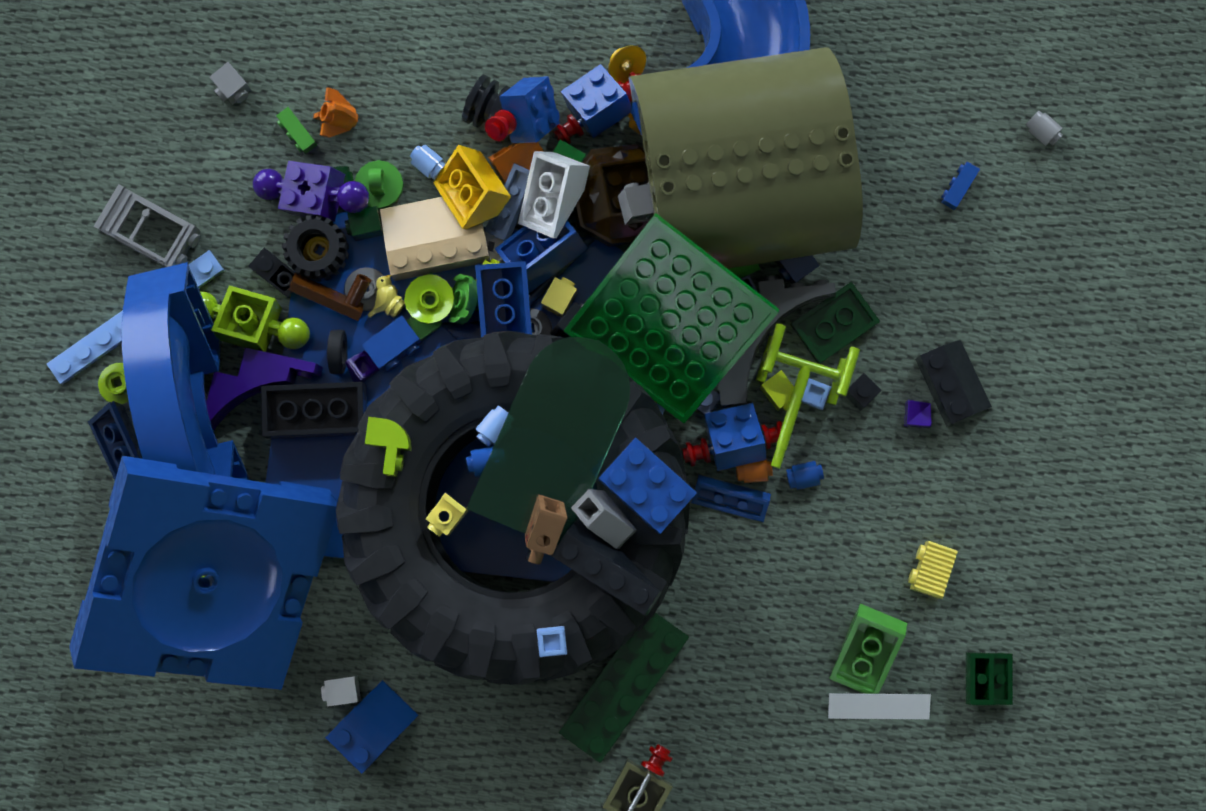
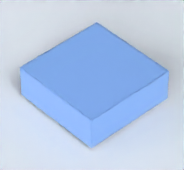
[801,378,831,410]
[537,626,567,657]

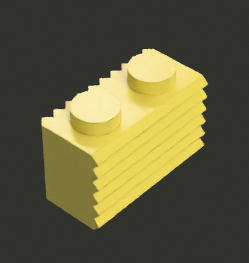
[908,541,958,599]

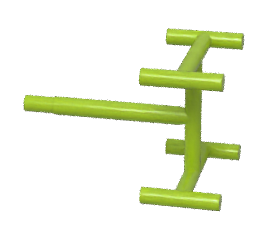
[756,323,860,469]

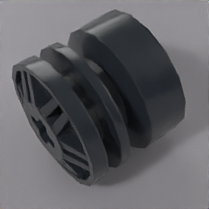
[462,74,511,132]

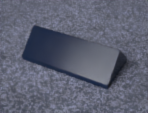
[88,401,143,480]

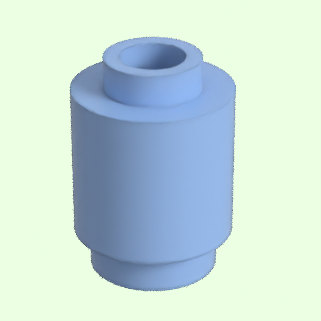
[410,145,445,180]
[476,406,515,447]

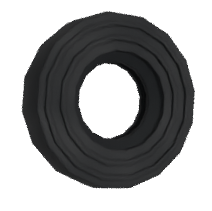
[327,330,348,374]

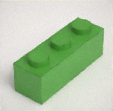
[276,107,317,154]

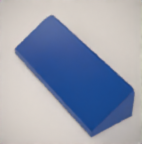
[691,475,771,522]

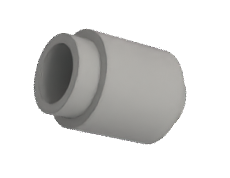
[1026,111,1063,146]

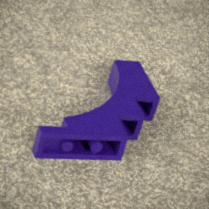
[206,348,323,432]

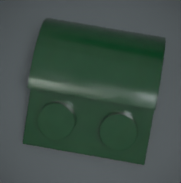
[965,652,1013,705]

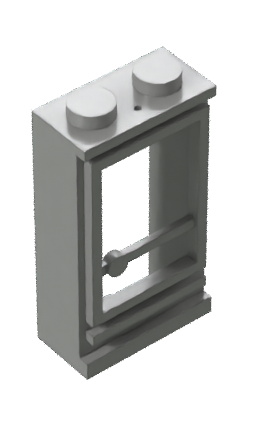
[94,184,200,267]

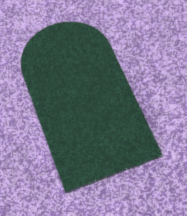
[466,337,630,547]

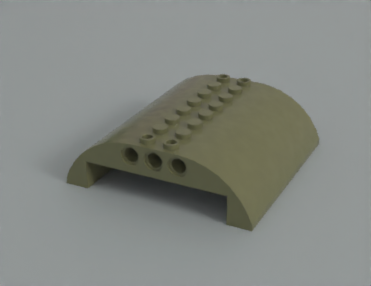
[629,47,863,269]

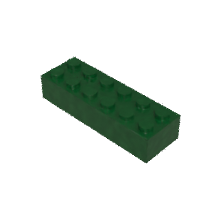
[559,612,689,763]

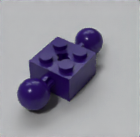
[253,161,369,222]

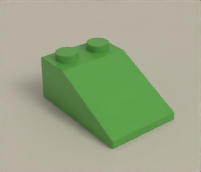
[829,604,907,694]

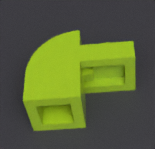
[365,417,412,477]

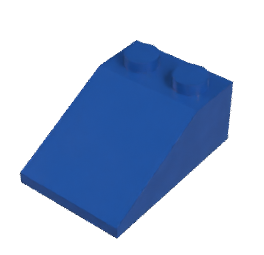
[325,680,419,774]

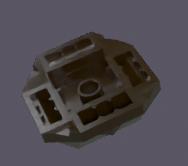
[574,144,654,247]

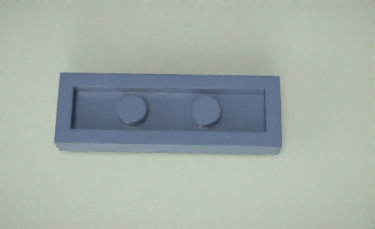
[485,163,530,241]

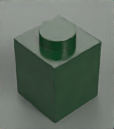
[345,206,383,241]

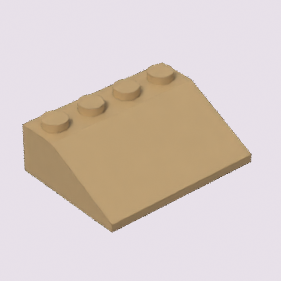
[380,197,491,281]

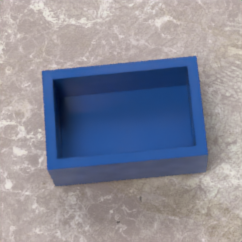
[598,437,697,535]

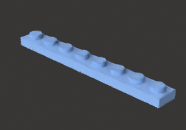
[47,250,225,385]

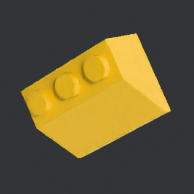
[433,145,511,230]

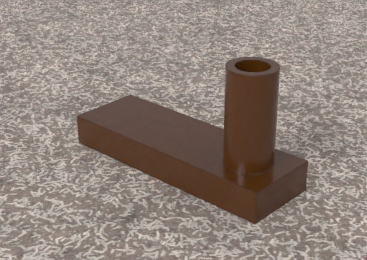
[289,273,371,321]

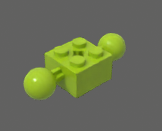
[200,285,310,352]

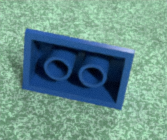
[495,221,588,293]
[475,261,532,337]

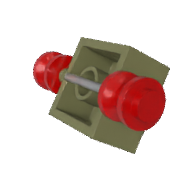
[603,744,673,811]

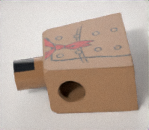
[525,494,567,564]

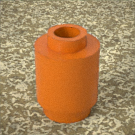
[736,458,773,483]

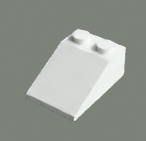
[518,151,590,238]

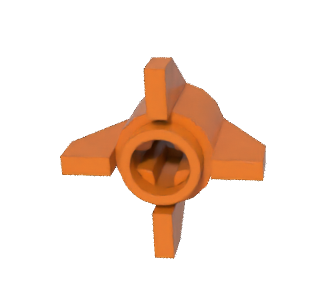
[313,87,358,138]

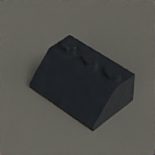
[915,339,992,427]

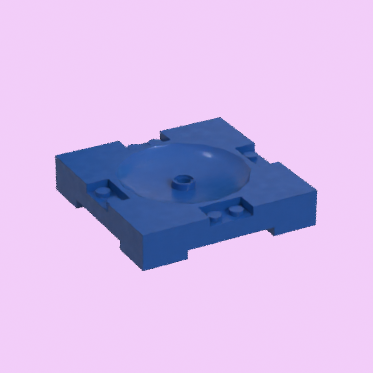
[69,456,337,690]

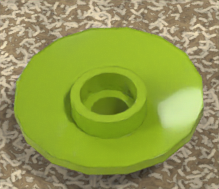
[404,274,454,324]

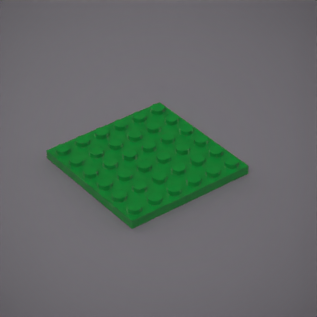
[564,213,780,423]

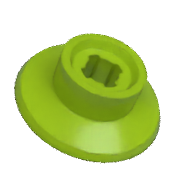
[98,363,129,404]

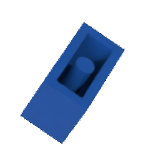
[362,315,422,372]

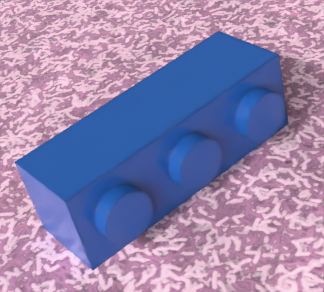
[941,162,980,210]

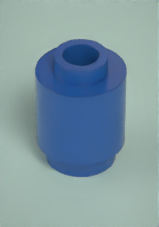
[466,446,507,477]
[786,461,824,490]

